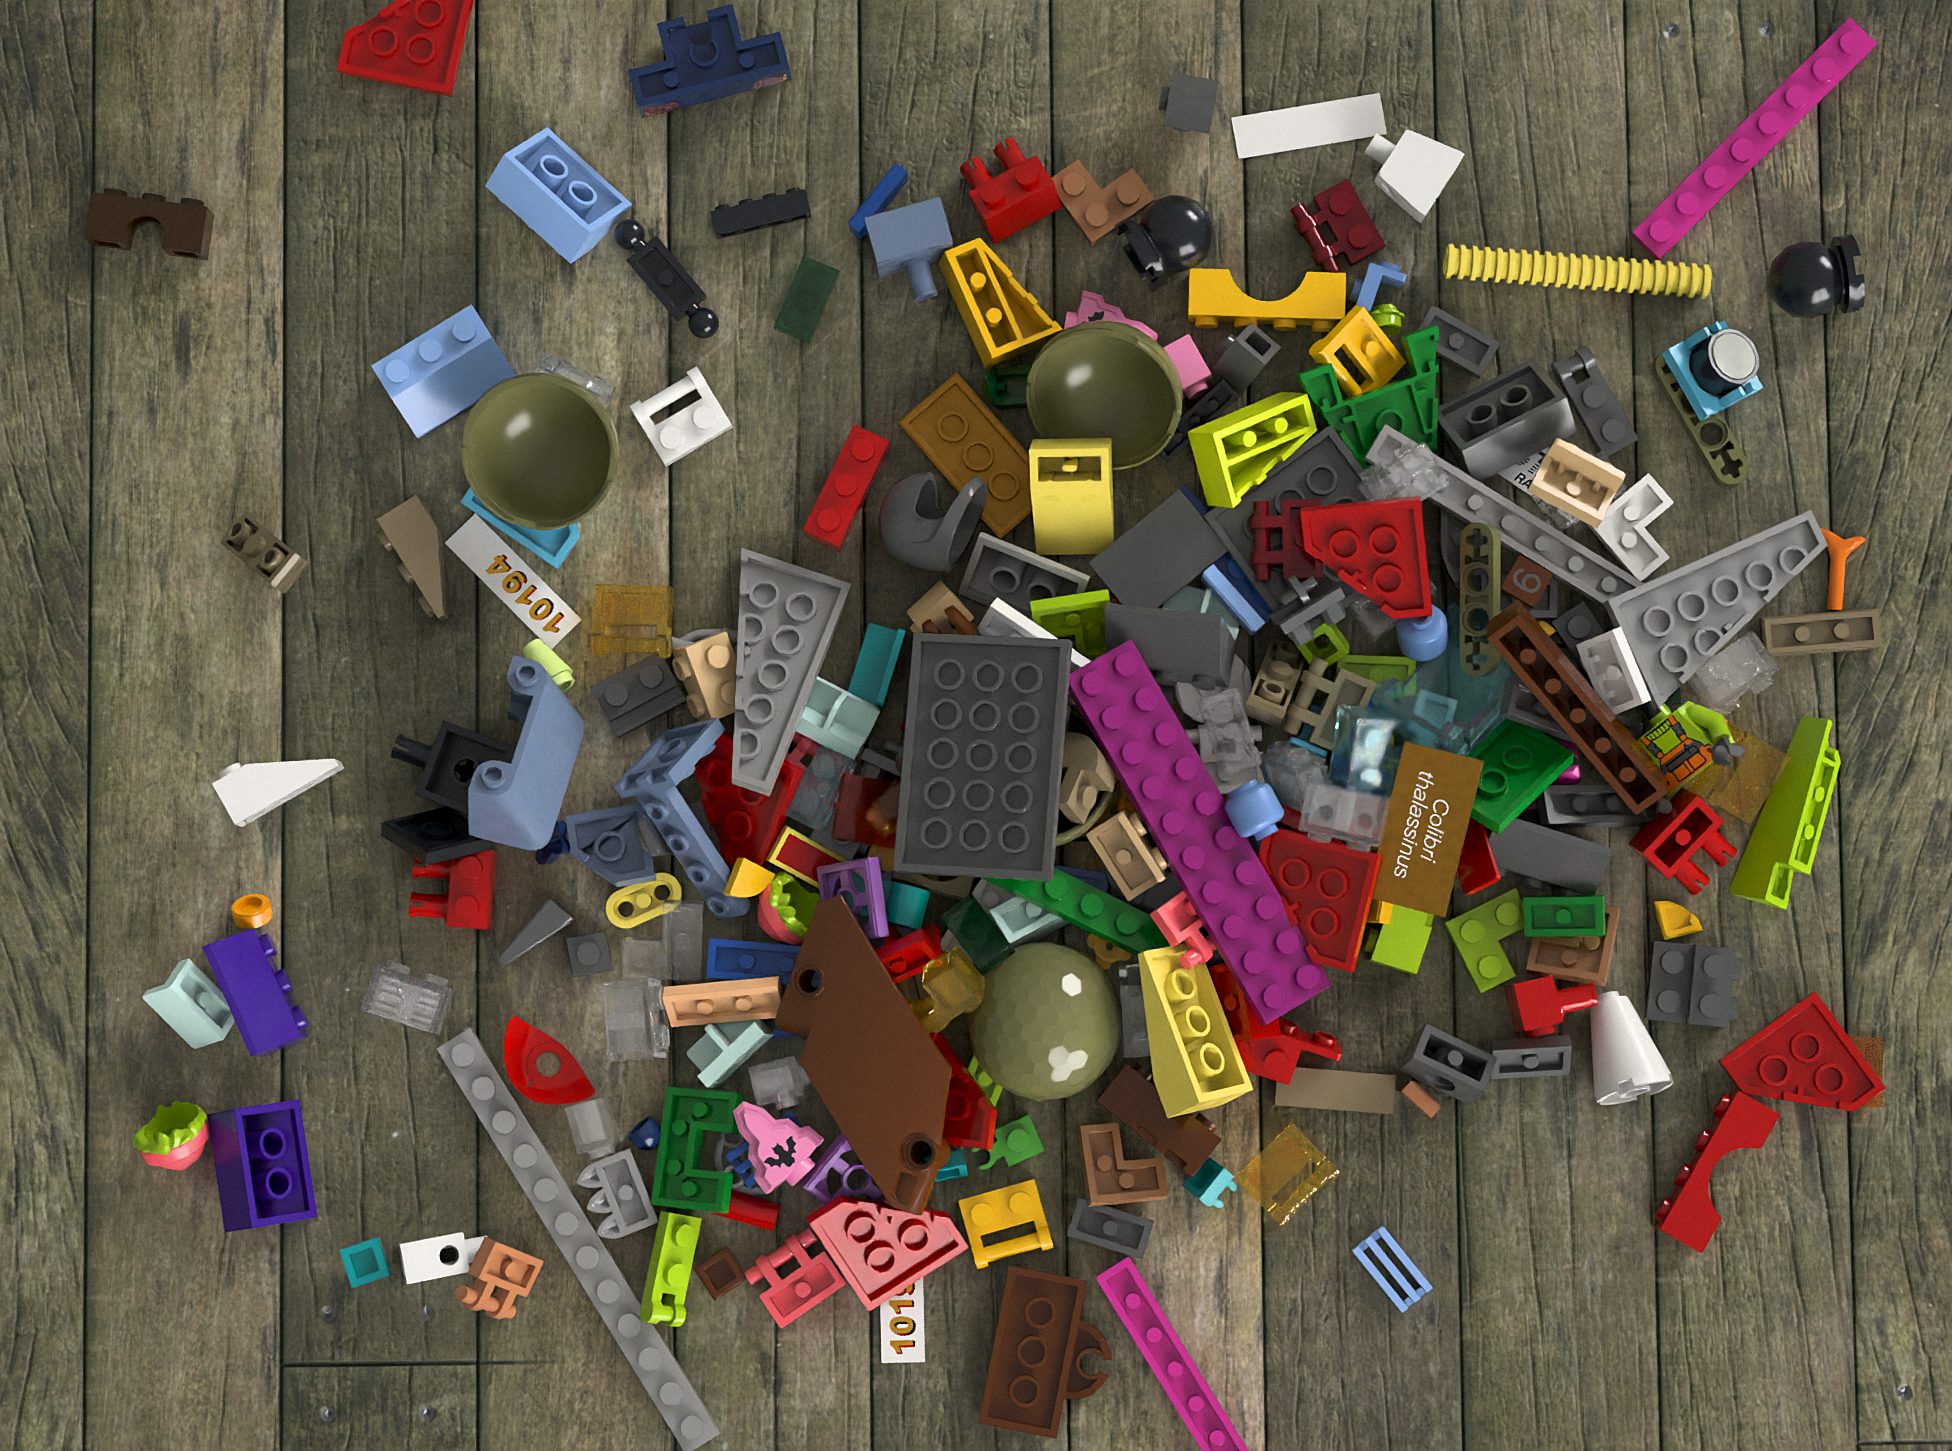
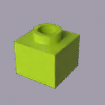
[1294,623,1349,668]

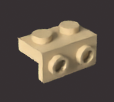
[1527,438,1626,529]
[672,631,737,722]
[1086,808,1170,901]

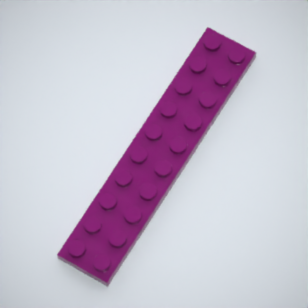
[1068,639,1332,1026]

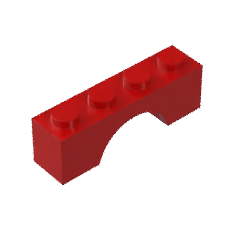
[1654,1090,1780,1253]

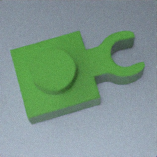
[971,1114,1045,1170]

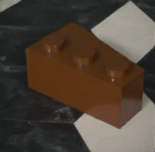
[1096,1063,1222,1177]

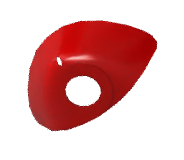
[504,1016,595,1105]

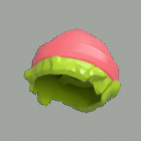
[757,871,820,946]
[132,1100,210,1170]

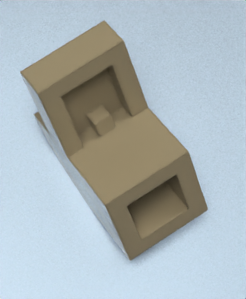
[1059,731,1115,824]

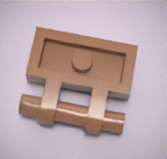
[455,1236,544,1319]

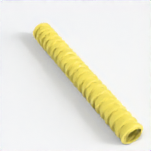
[1443,244,1712,299]

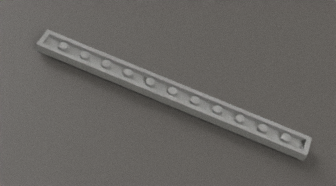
[436,1028,721,1451]

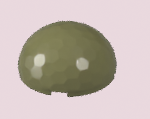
[1026,320,1183,470]
[461,373,619,530]
[967,941,1122,1101]

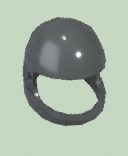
[878,472,988,573]

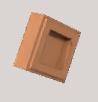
[1398,1081,1440,1118]

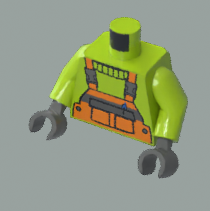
[1638,701,1743,820]

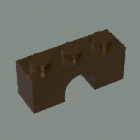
[84,188,214,260]

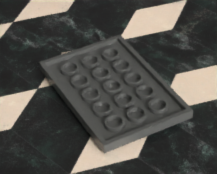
[893,633,1072,882]

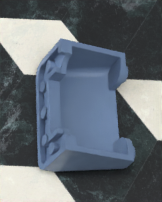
[468,655,584,850]

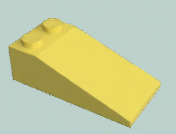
[1138,943,1253,1118]

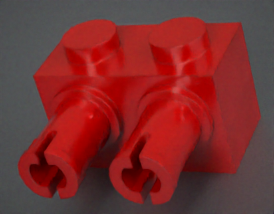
[960,138,1062,244]
[1628,787,1737,895]
[409,850,498,931]
[1503,975,1598,1038]

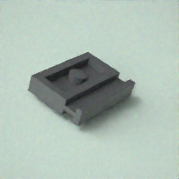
[591,650,687,739]

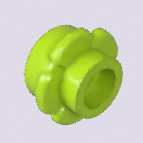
[1369,304,1405,337]

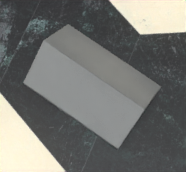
[958,532,1090,638]

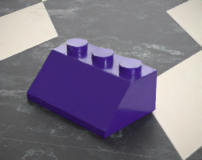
[202,928,309,1057]
[207,1100,317,1233]

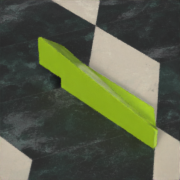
[1729,716,1841,910]

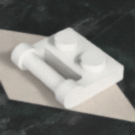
[630,366,733,467]

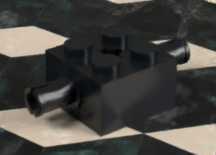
[391,720,516,815]

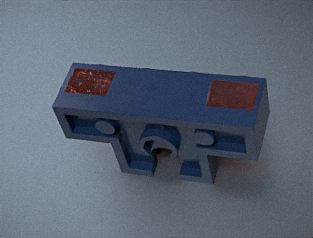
[629,4,792,118]

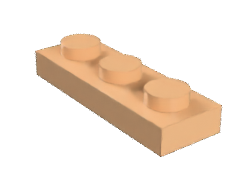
[662,976,784,1027]

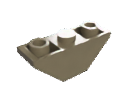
[220,512,309,594]
[1242,637,1306,728]

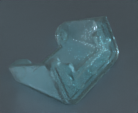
[1372,600,1519,756]

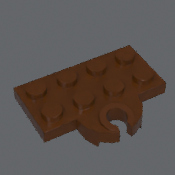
[978,1265,1112,1439]

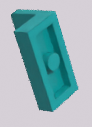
[848,622,907,710]

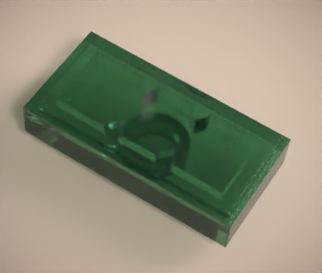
[774,256,840,344]
[940,893,1015,975]

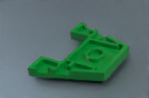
[1295,325,1439,474]

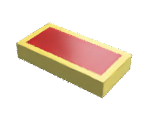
[766,825,849,892]

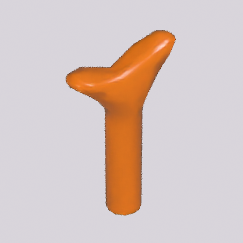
[1820,528,1866,611]

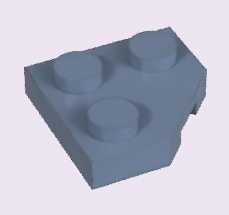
[565,802,656,887]

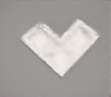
[622,899,704,981]

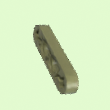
[1653,350,1749,487]
[1460,522,1501,677]

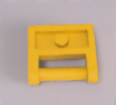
[1309,305,1407,399]
[958,1179,1054,1270]

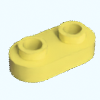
[606,873,682,929]

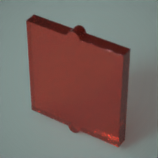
[831,773,896,849]

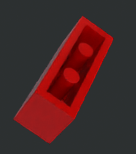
[803,424,890,553]

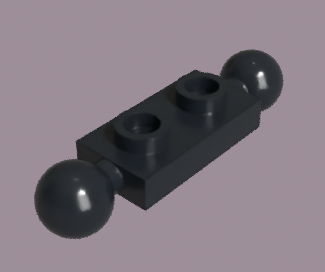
[614,219,719,339]

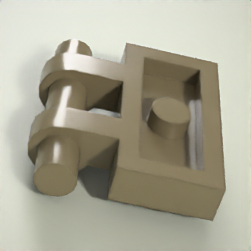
[1283,656,1377,756]

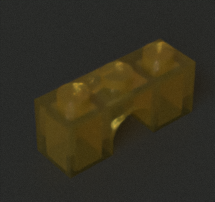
[903,945,985,1034]

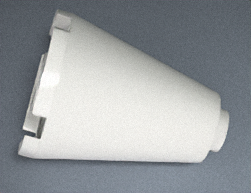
[1590,991,1673,1105]

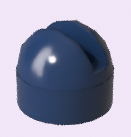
[627,1116,661,1151]

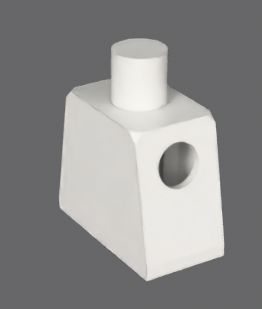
[1364,130,1465,223]
[398,1232,488,1284]

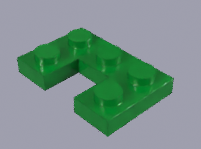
[650,1086,744,1214]

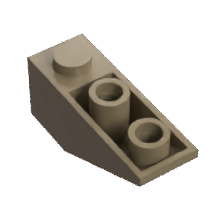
[376,495,448,623]

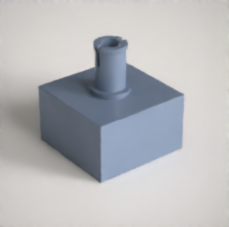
[864,197,953,301]

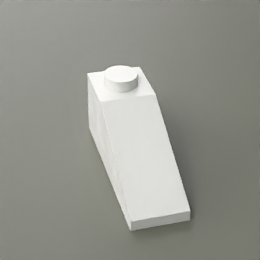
[212,759,344,827]

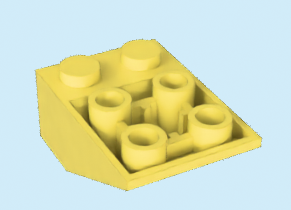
[1029,438,1114,555]

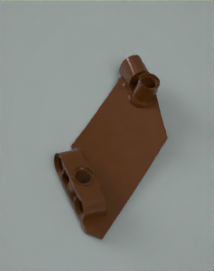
[775,895,952,1216]

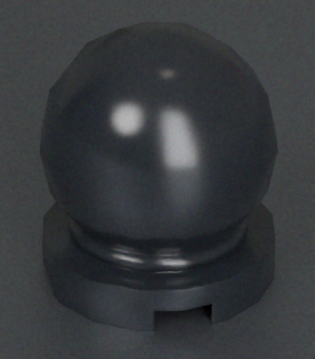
[1114,195,1214,292]
[1767,234,1865,318]

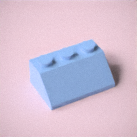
[485,127,632,264]
[371,304,516,439]

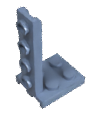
[614,718,751,920]

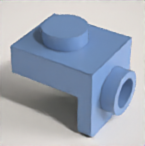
[1349,261,1407,313]

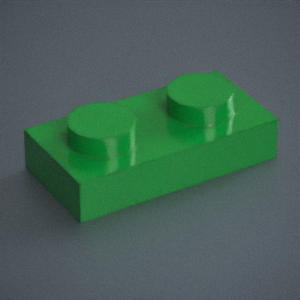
[1523,895,1606,937]

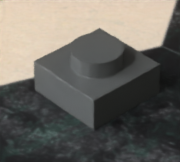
[566,931,613,977]

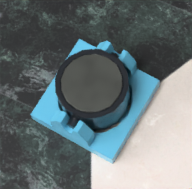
[1662,321,1763,421]

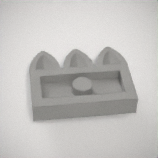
[577,1148,659,1239]

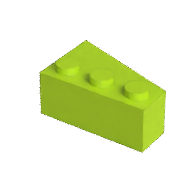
[1364,904,1434,975]

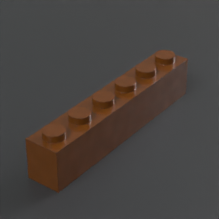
[1486,600,1668,815]

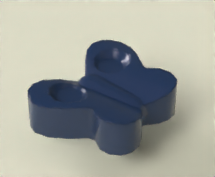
[535,820,570,865]

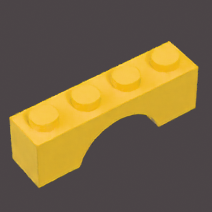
[1186,268,1346,332]

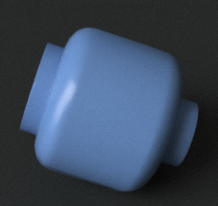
[1396,604,1448,661]
[1224,779,1284,841]

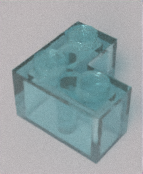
[1328,706,1403,797]

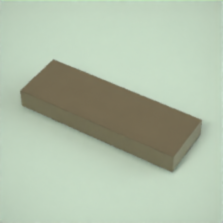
[1759,608,1882,658]
[1274,1067,1396,1115]

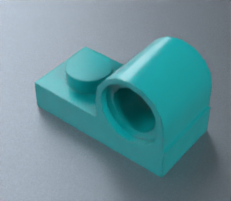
[846,872,930,930]

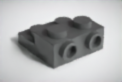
[1644,941,1742,1028]

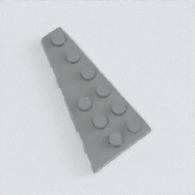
[1603,510,1828,710]
[732,548,852,796]

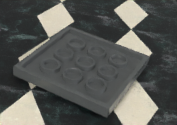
[1203,425,1385,631]

